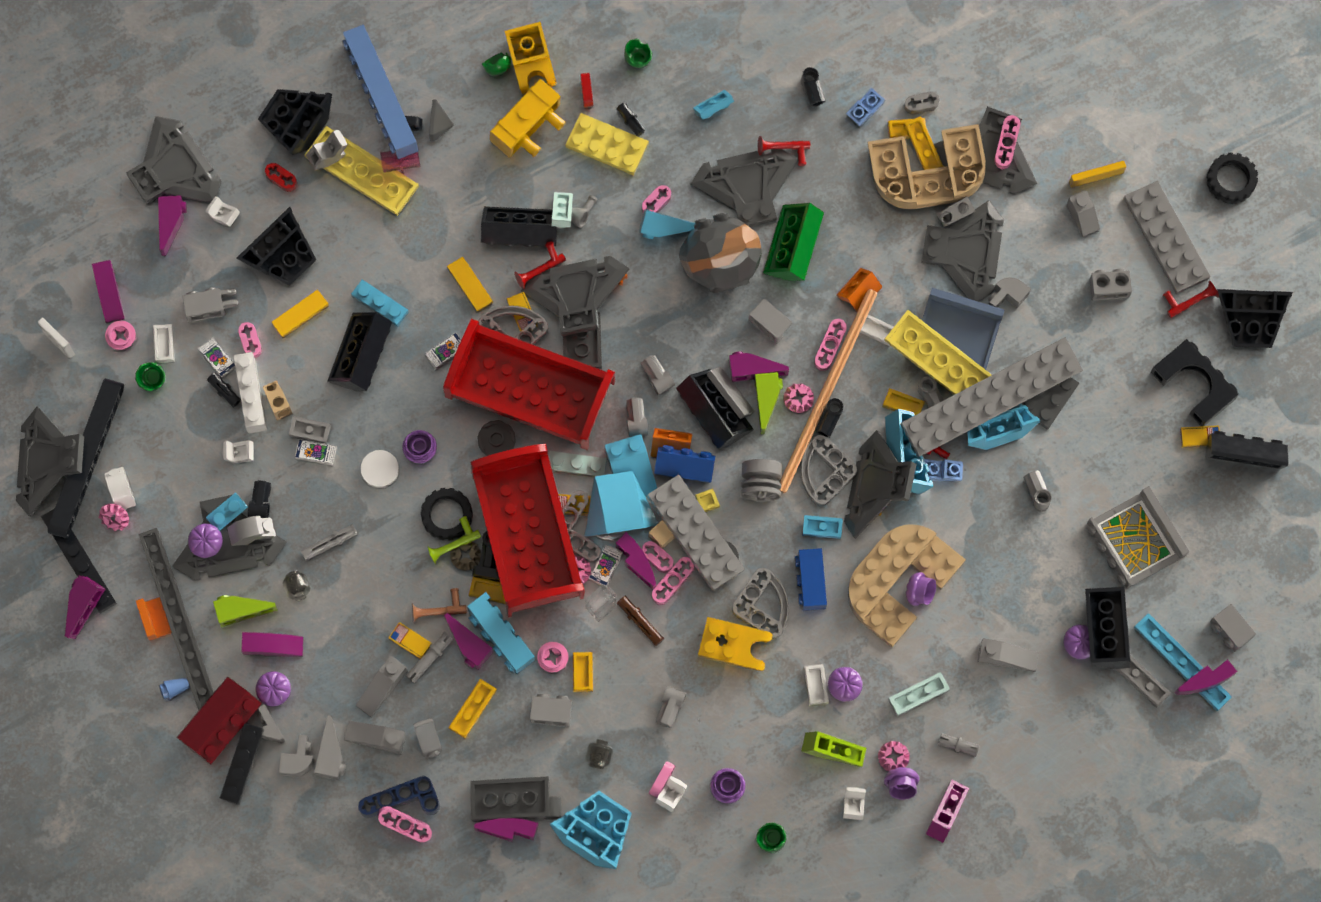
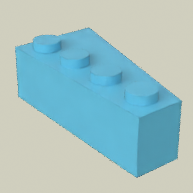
[885,409,934,494]
[467,592,535,674]

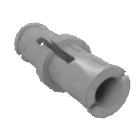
[938,733,979,757]

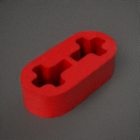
[580,73,593,107]
[265,163,297,192]

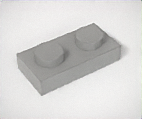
[289,416,331,444]

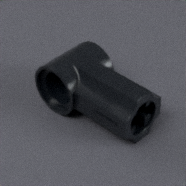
[801,67,825,107]
[815,398,844,438]
[248,480,271,518]
[479,531,496,569]

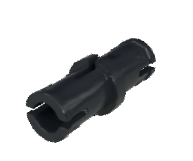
[207,372,241,408]

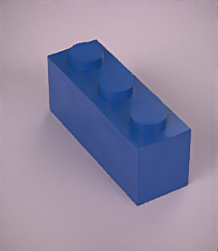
[654,445,716,483]
[795,548,827,611]

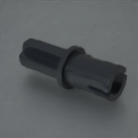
[616,102,645,136]

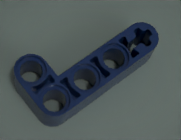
[358,776,440,818]

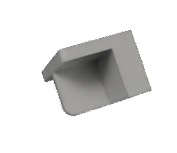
[749,299,792,344]

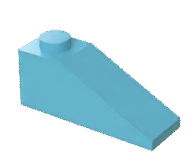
[639,210,695,239]

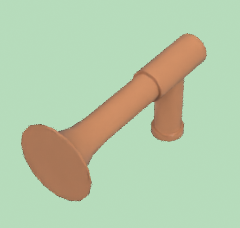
[412,588,467,623]

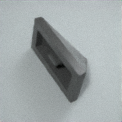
[429,99,454,141]

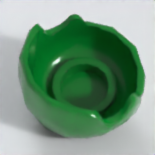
[624,38,652,68]
[482,52,511,76]
[135,362,165,391]
[756,822,787,853]

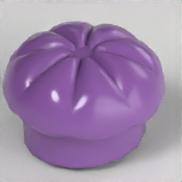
[402,430,437,464]
[188,523,223,558]
[906,572,936,606]
[1064,624,1090,659]
[828,667,863,702]
[255,671,291,706]
[884,767,920,800]
[710,768,746,803]

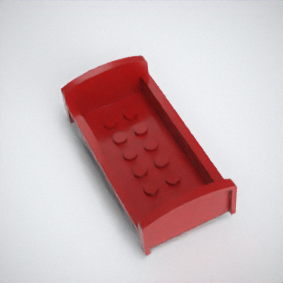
[443,319,615,450]
[470,444,585,618]

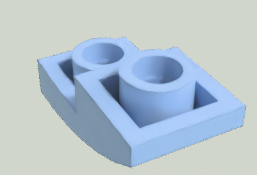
[846,88,886,126]
[924,459,963,481]

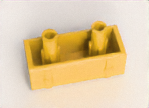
[490,79,566,158]

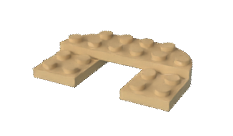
[868,124,985,209]
[848,525,966,647]

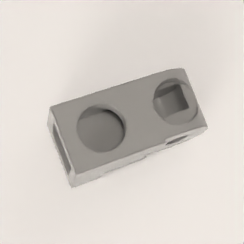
[937,196,975,227]

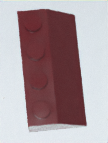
[176,676,262,765]

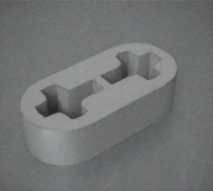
[904,92,939,114]

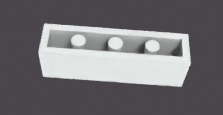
[234,352,267,434]

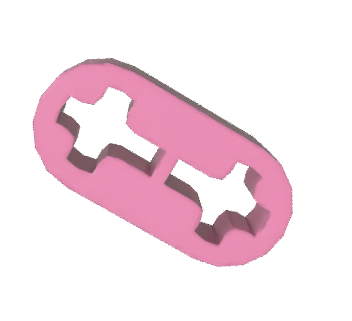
[642,185,671,214]
[238,322,262,358]
[642,541,673,573]
[649,761,675,798]

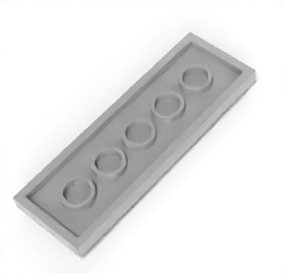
[1124,181,1211,294]
[647,475,745,591]

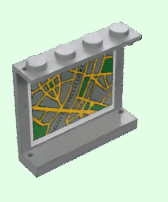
[1087,486,1189,588]

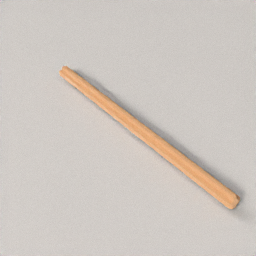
[779,289,877,493]

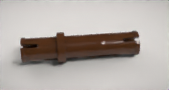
[616,595,665,647]

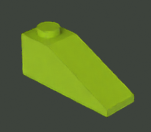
[754,372,783,434]
[213,595,278,627]
[801,731,866,767]

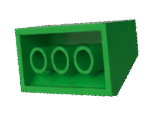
[763,203,824,281]

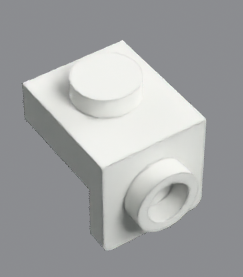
[206,197,240,227]
[222,440,254,464]
[655,776,687,812]
[843,787,866,820]

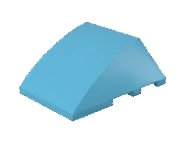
[967,404,1040,450]
[584,471,658,537]
[550,791,632,869]

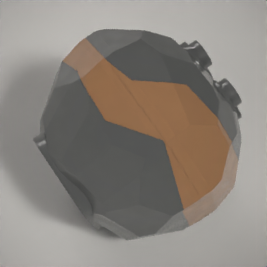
[679,213,762,293]

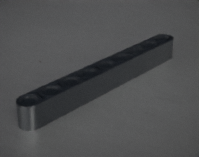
[48,378,124,539]

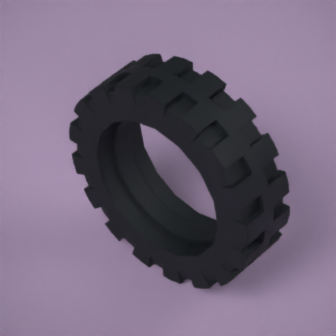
[1206,152,1258,204]
[421,488,473,541]

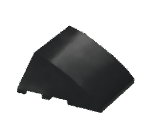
[258,89,332,155]
[236,207,316,286]
[1217,289,1293,348]

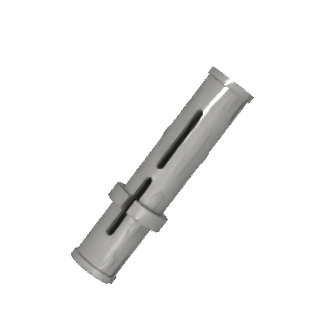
[301,524,358,561]
[405,631,454,684]

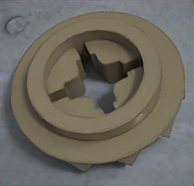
[450,542,481,571]

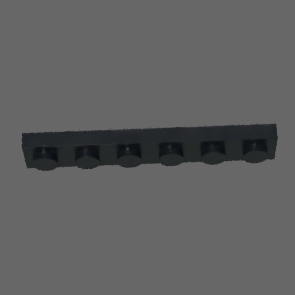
[41,508,117,614]

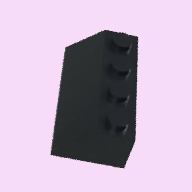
[481,206,558,248]
[327,312,392,391]
[676,369,754,449]
[1205,431,1288,469]
[1085,587,1130,669]

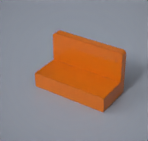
[837,268,882,312]
[650,428,693,458]
[136,597,172,641]

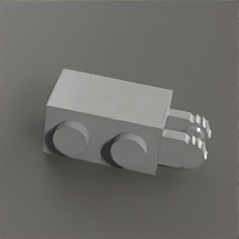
[182,287,239,323]

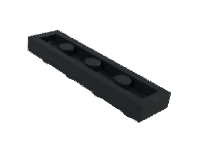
[220,723,264,804]

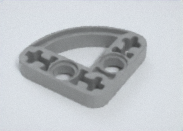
[478,306,548,345]
[801,435,857,506]
[732,568,789,639]

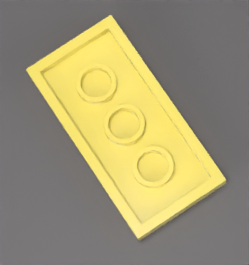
[565,113,649,176]

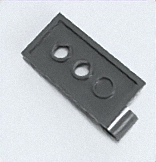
[470,776,561,821]

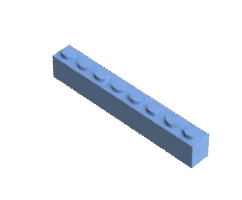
[342,24,419,159]

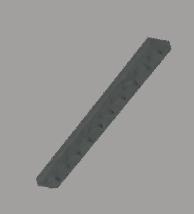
[139,528,214,711]

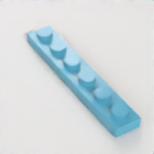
[1134,613,1232,711]

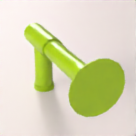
[427,516,482,564]

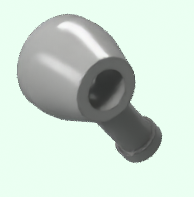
[571,195,597,228]

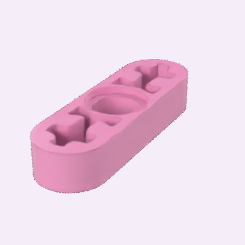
[994,115,1020,169]
[814,319,847,371]
[652,557,694,605]
[378,806,432,842]

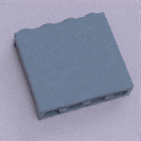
[922,288,1005,370]

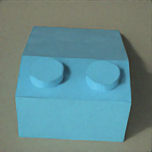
[605,434,657,497]

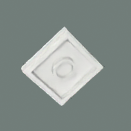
[38,317,75,359]

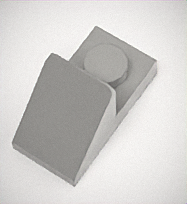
[257,704,285,743]

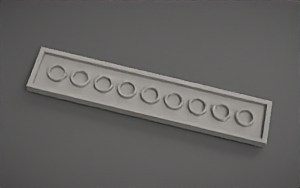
[900,337,1083,457]

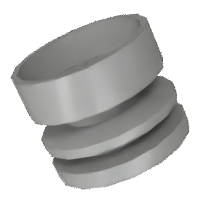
[741,459,782,501]

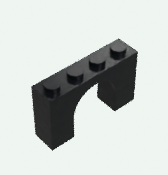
[1150,339,1239,426]

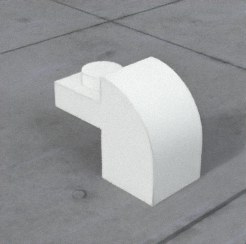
[105,467,136,510]

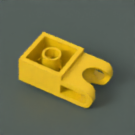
[505,22,557,95]
[698,617,773,671]

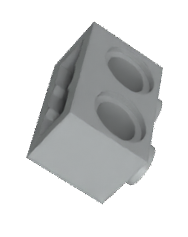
[1089,269,1132,300]

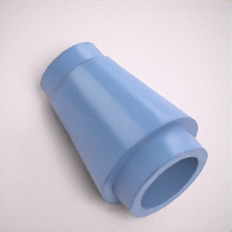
[159,678,190,700]

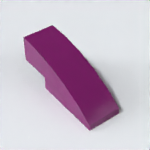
[92,260,125,324]
[616,532,656,590]
[242,632,303,657]
[1174,659,1238,695]
[474,818,539,842]

